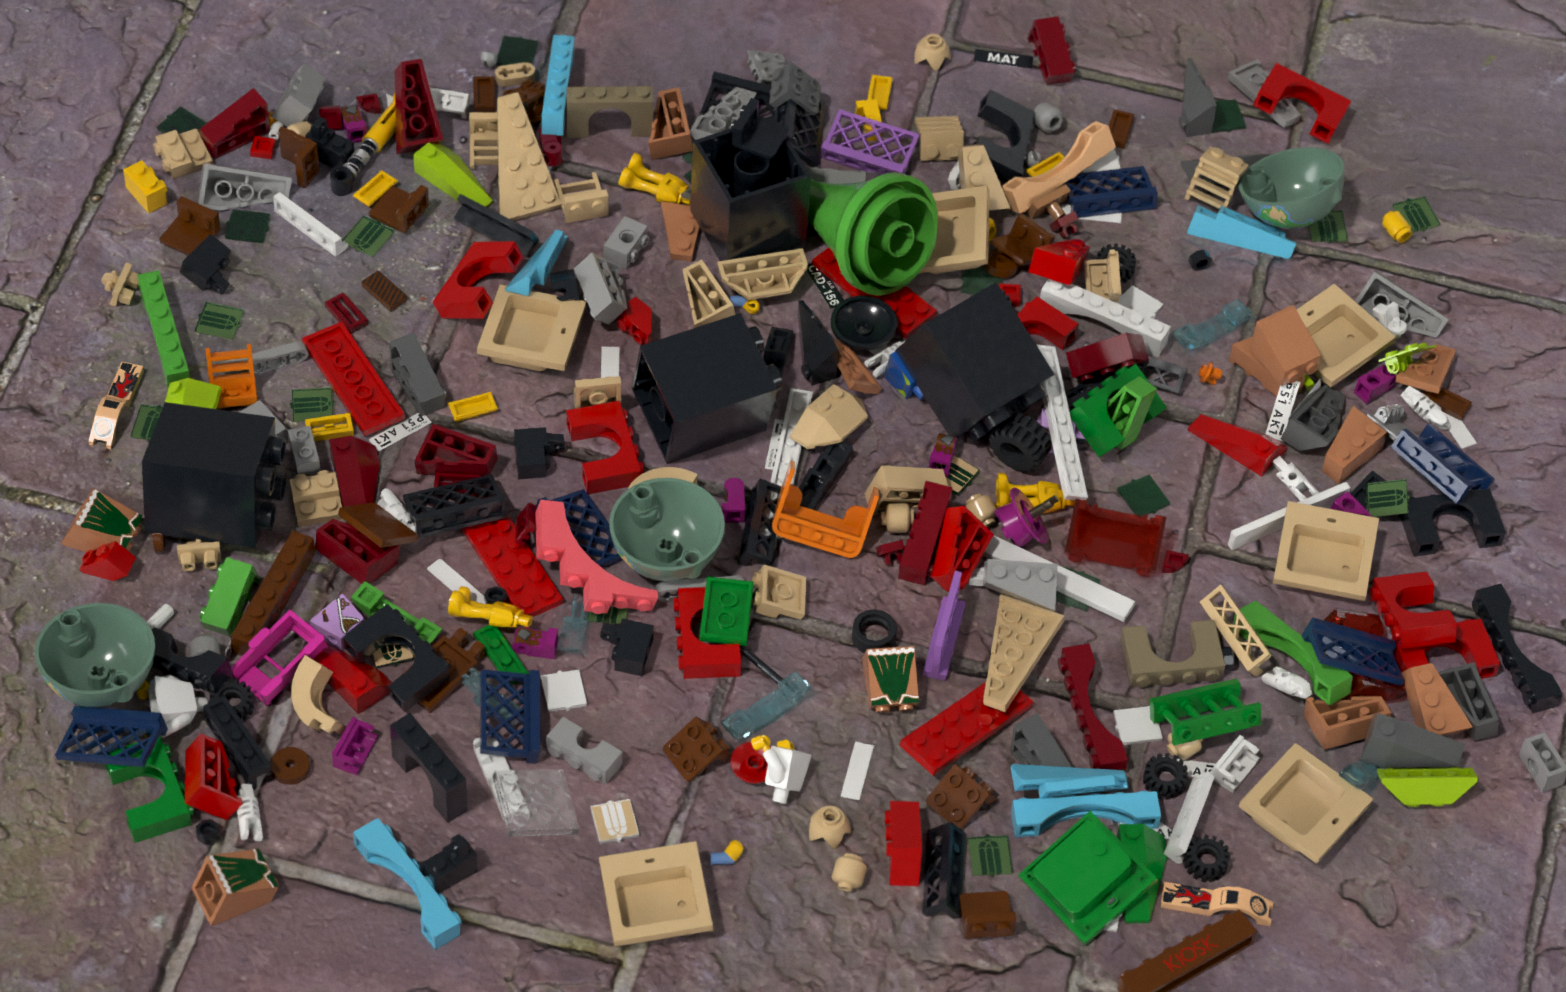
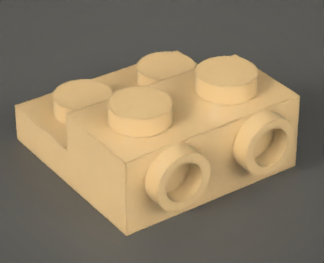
[153,128,213,179]
[574,376,621,409]
[289,470,343,527]
[751,565,806,620]

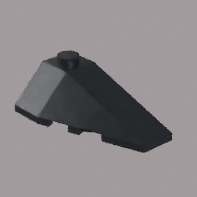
[798,300,839,386]

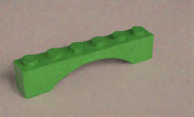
[137,270,190,389]
[1234,600,1353,705]

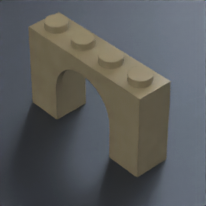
[566,86,653,138]
[1120,620,1225,688]

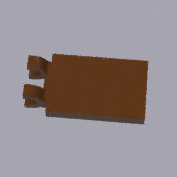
[401,627,486,713]

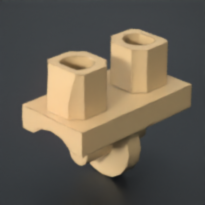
[101,262,138,307]
[177,539,222,572]

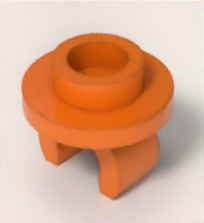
[1198,362,1223,385]

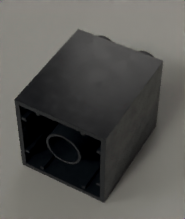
[690,115,811,261]
[895,283,1055,443]
[631,313,783,464]
[142,402,286,548]

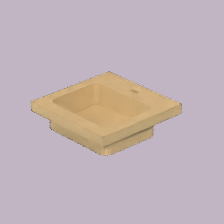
[918,185,990,274]
[1297,284,1396,387]
[477,285,586,371]
[1273,501,1379,601]
[1238,743,1373,864]
[599,841,713,947]

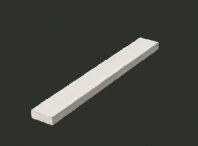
[1036,344,1088,502]
[760,388,813,538]
[982,536,1135,622]

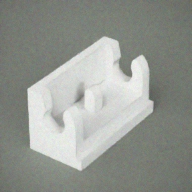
[430,88,470,119]
[1212,735,1260,793]

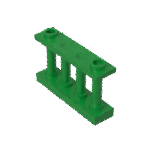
[1150,678,1261,746]

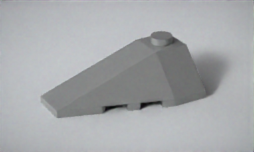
[198,162,292,211]
[805,166,879,184]
[1355,270,1449,338]

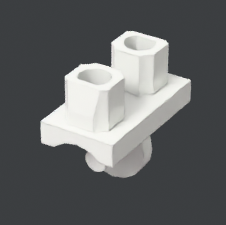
[1373,302,1407,338]

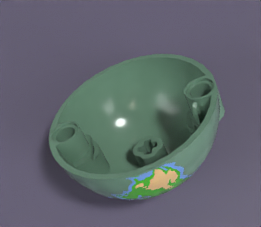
[1239,147,1345,229]
[609,478,725,581]
[35,603,155,708]

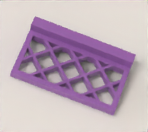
[821,109,920,176]
[923,571,966,681]

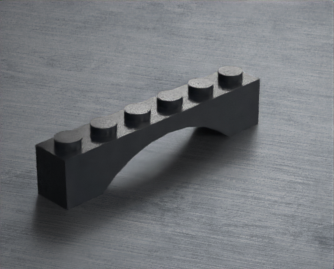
[1472,583,1563,714]

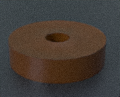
[983,249,1018,278]
[271,747,310,785]

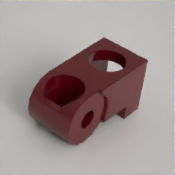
[539,128,562,166]

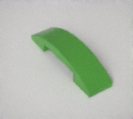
[351,581,442,644]

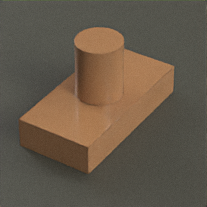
[1027,184,1071,221]

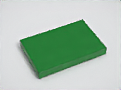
[699,577,754,646]

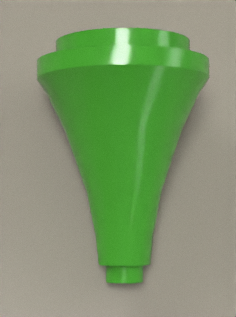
[808,172,938,296]

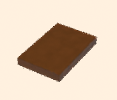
[338,502,418,548]

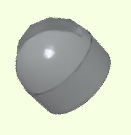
[481,52,498,67]
[1024,150,1042,168]

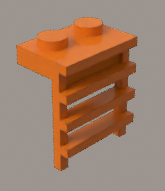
[205,344,257,409]

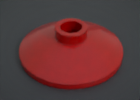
[731,741,771,783]

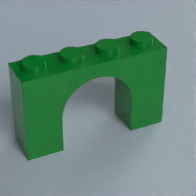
[1069,364,1167,457]
[105,736,194,843]

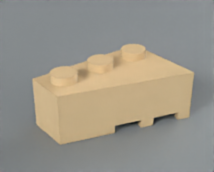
[865,465,948,515]

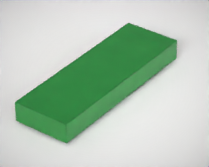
[473,625,529,686]

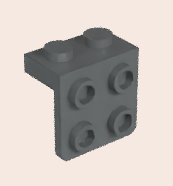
[769,61,821,115]

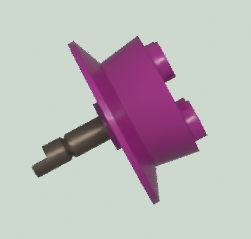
[994,487,1059,548]

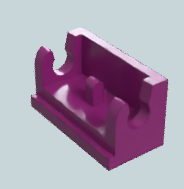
[332,717,378,775]

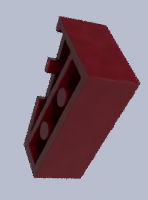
[1027,16,1076,85]
[200,88,270,159]
[1066,332,1149,382]
[414,424,498,476]
[315,519,400,584]

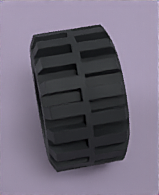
[989,413,1052,473]

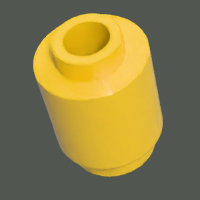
[1382,211,1413,243]

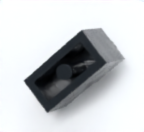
[305,117,354,168]
[179,234,231,295]
[514,427,565,480]
[600,618,654,676]
[422,834,477,894]

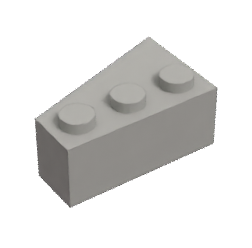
[574,253,627,324]

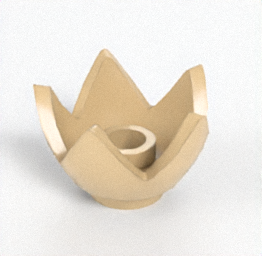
[915,34,951,71]
[809,806,851,849]

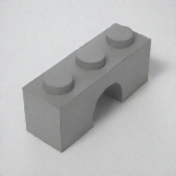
[546,717,622,785]

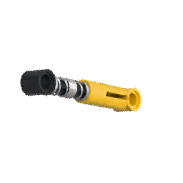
[330,93,396,196]

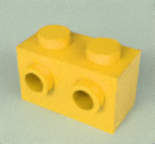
[123,160,167,214]

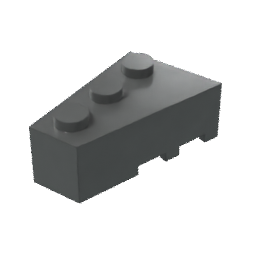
[1438,662,1499,741]

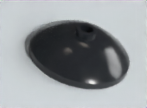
[830,296,897,350]

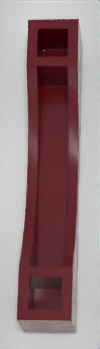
[1058,643,1128,773]

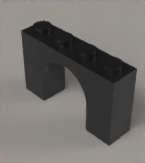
[972,89,1035,183]
[1399,489,1506,557]
[343,604,449,712]
[390,713,468,823]

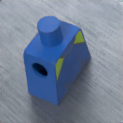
[883,351,925,401]

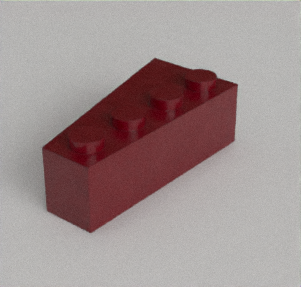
[395,59,444,155]
[898,481,952,586]

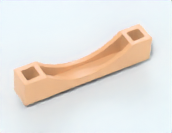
[1001,121,1116,214]

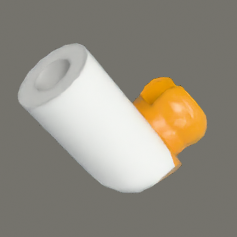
[268,111,284,140]

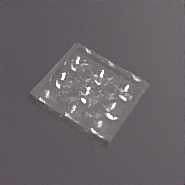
[492,769,580,837]

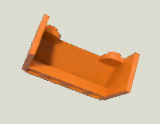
[772,460,879,558]

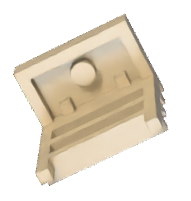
[469,112,498,169]
[915,116,964,161]
[1185,146,1249,209]
[554,172,608,223]
[1083,250,1121,303]

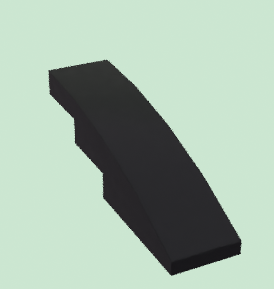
[763,327,793,399]
[799,442,853,510]

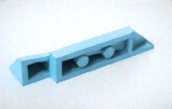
[1187,205,1296,259]
[505,230,568,296]
[1011,764,1128,798]

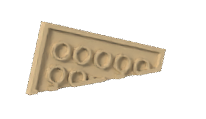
[497,92,561,221]
[983,593,1064,712]

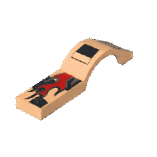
[89,362,144,449]
[1160,882,1273,926]

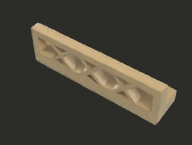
[1200,585,1272,677]

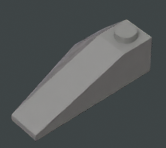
[690,87,757,140]

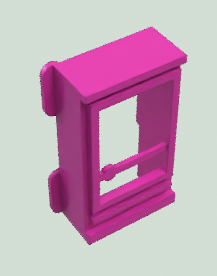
[231,610,328,707]

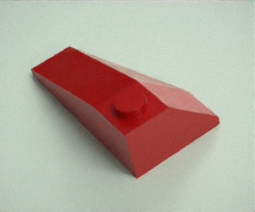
[1188,414,1287,477]
[299,643,392,714]

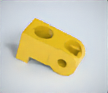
[855,99,882,141]

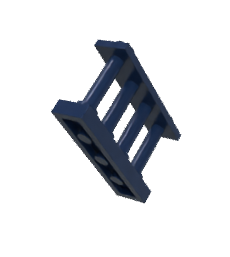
[1391,423,1495,504]

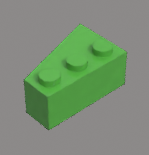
[1107,376,1157,450]
[200,557,261,637]

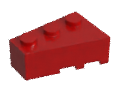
[1028,239,1090,285]
[931,506,994,591]
[185,733,243,821]
[884,801,922,886]

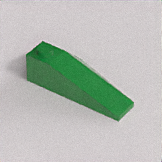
[1116,824,1167,924]

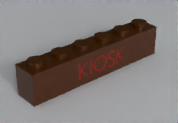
[231,530,315,656]
[1117,909,1257,992]

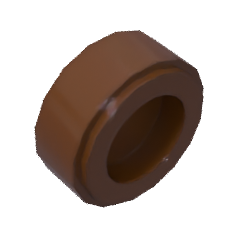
[152,533,165,553]

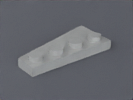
[1227,59,1301,128]

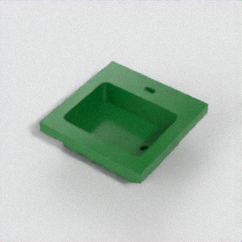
[1018,811,1158,946]

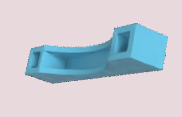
[542,35,575,136]
[1011,791,1161,838]
[353,818,461,950]

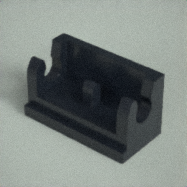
[550,269,579,301]

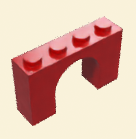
[1253,63,1351,144]
[432,241,524,319]
[1017,296,1079,350]
[566,401,644,495]
[1370,571,1457,649]
[673,587,741,679]
[1392,618,1500,686]

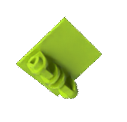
[1378,343,1436,374]

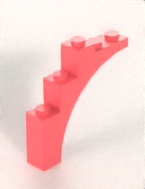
[535,500,658,614]

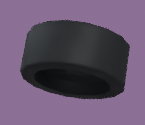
[852,609,897,653]

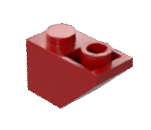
[616,296,651,345]
[79,541,136,581]

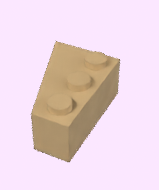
[957,144,1010,210]
[682,260,735,328]

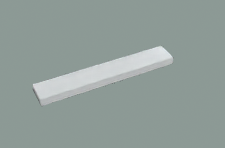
[1228,482,1351,551]

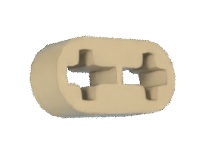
[495,63,535,87]

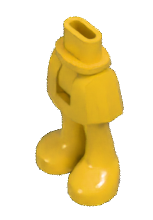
[619,153,691,206]
[995,473,1075,514]
[448,586,533,628]

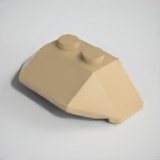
[717,248,808,300]
[790,384,868,449]

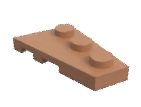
[661,201,700,262]
[833,340,882,395]
[1395,344,1456,394]

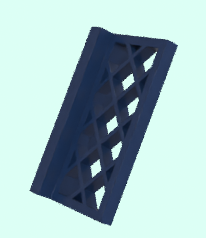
[1062,166,1158,218]
[536,489,622,568]
[1302,617,1405,686]
[480,669,540,764]
[55,706,168,767]

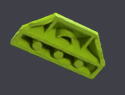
[1377,767,1478,807]

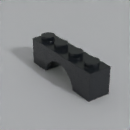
[151,627,233,693]

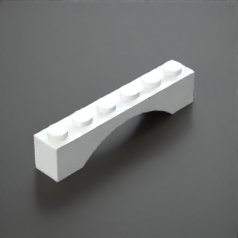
[1040,279,1171,358]

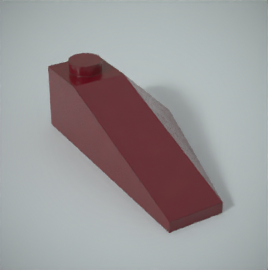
[329,435,380,526]

